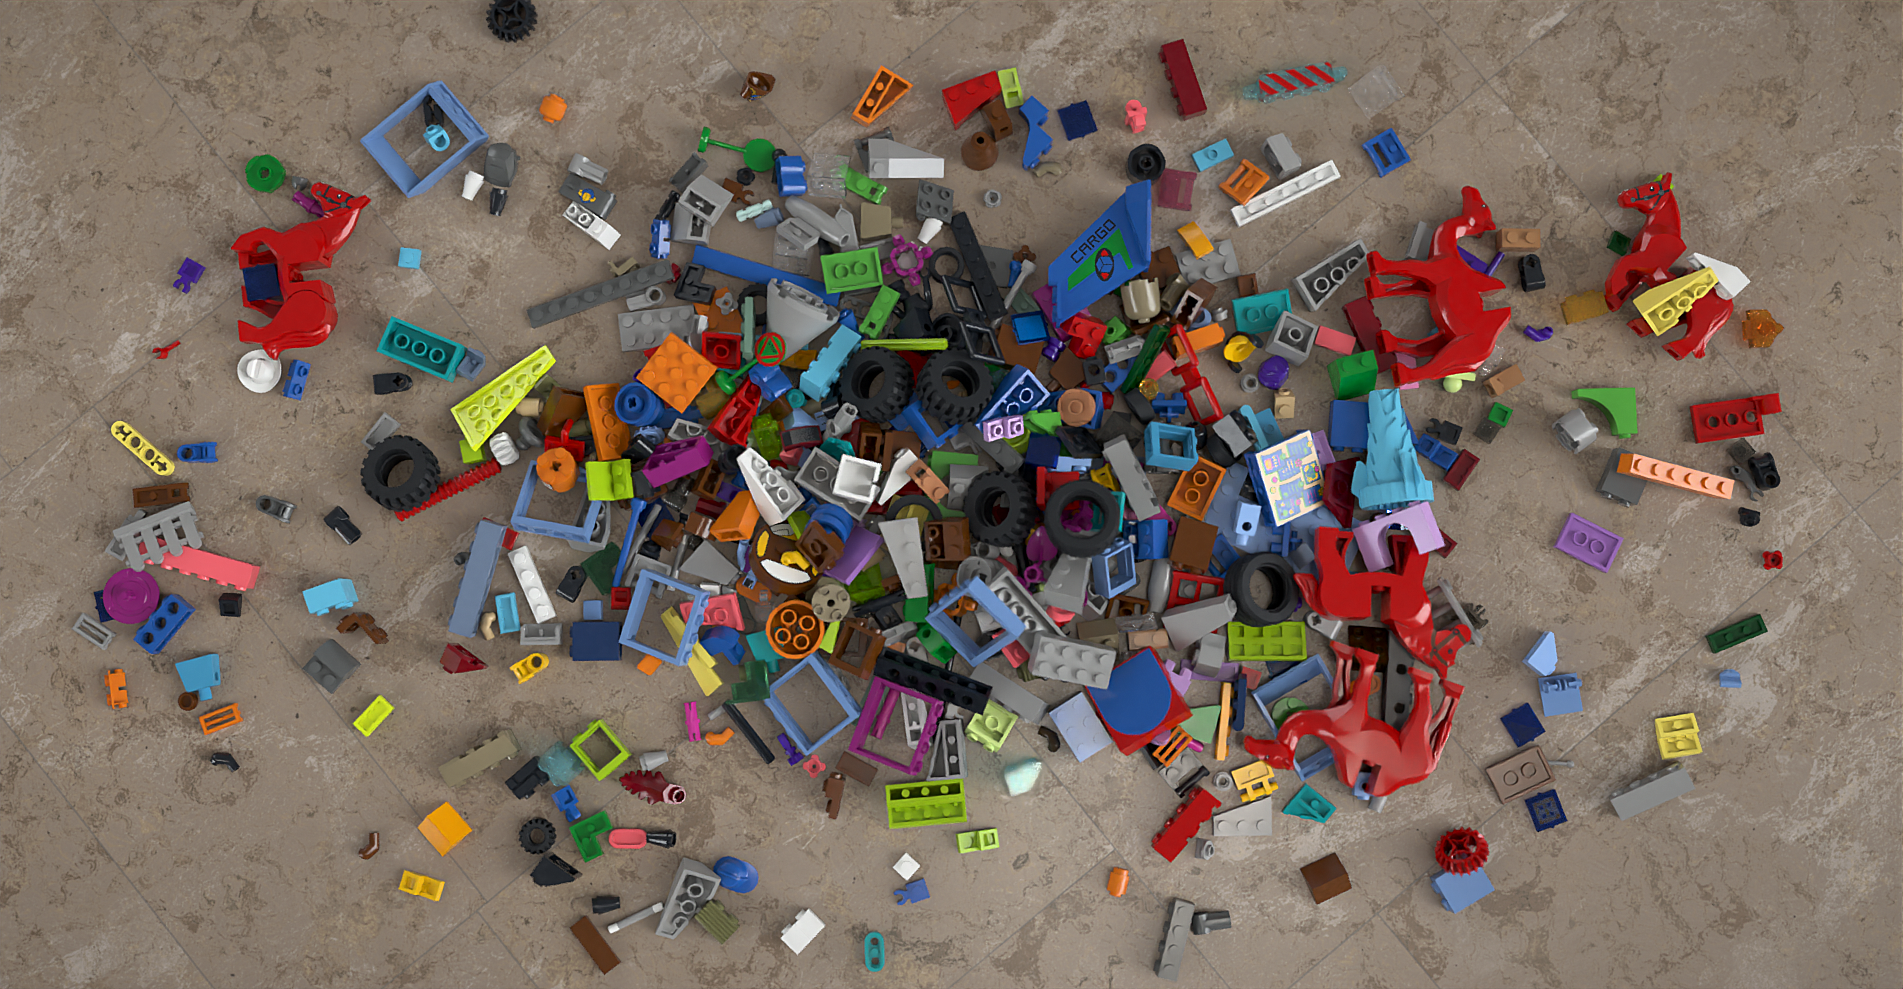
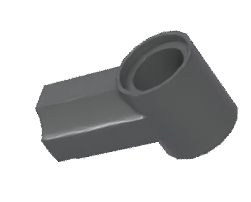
[1191,910,1231,935]

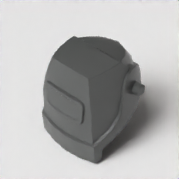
[484,143,520,188]

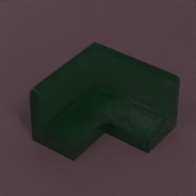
[581,542,622,596]
[726,659,771,705]

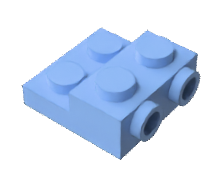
[1046,456,1091,476]

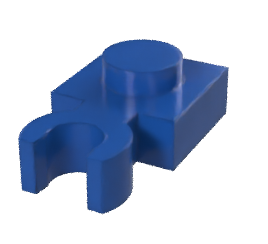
[894,878,930,905]

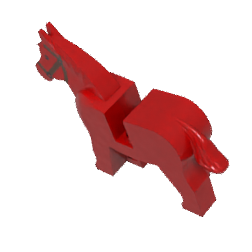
[1293,527,1471,680]

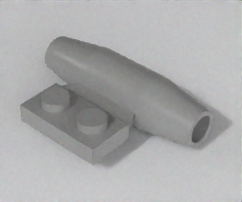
[777,195,850,251]
[1147,536,1197,614]

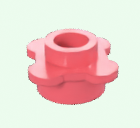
[803,755,826,778]

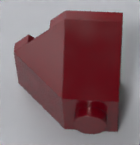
[439,643,488,674]

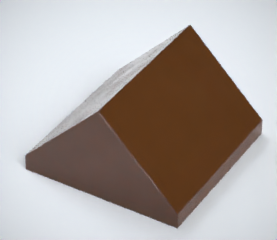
[1104,594,1150,630]
[1300,852,1352,905]

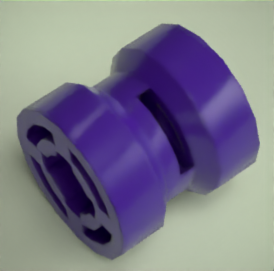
[1041,336,1066,363]

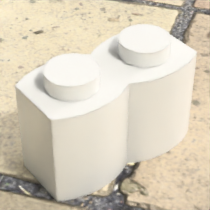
[781,909,826,955]

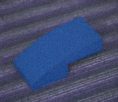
[1414,433,1458,471]

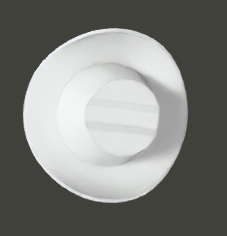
[237,349,282,393]

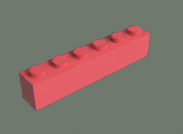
[139,537,260,591]

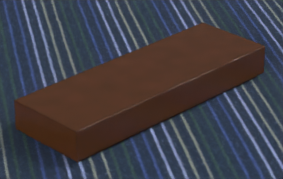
[570,915,621,975]

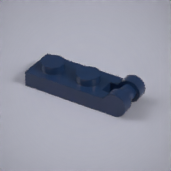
[1232,673,1247,731]

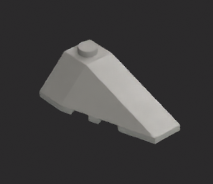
[655,857,721,940]

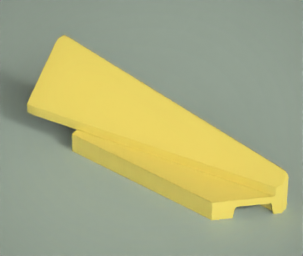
[661,606,724,696]

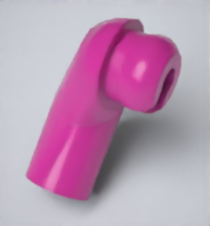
[1175,737,1204,753]

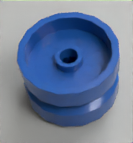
[614,382,665,428]
[804,503,854,544]

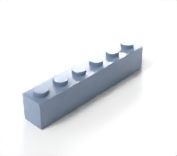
[448,519,507,638]

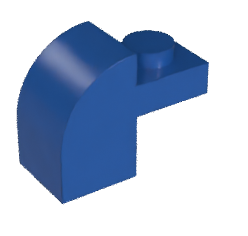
[700,626,746,666]

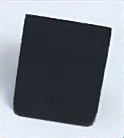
[218,593,242,617]

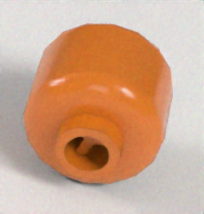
[539,93,567,123]

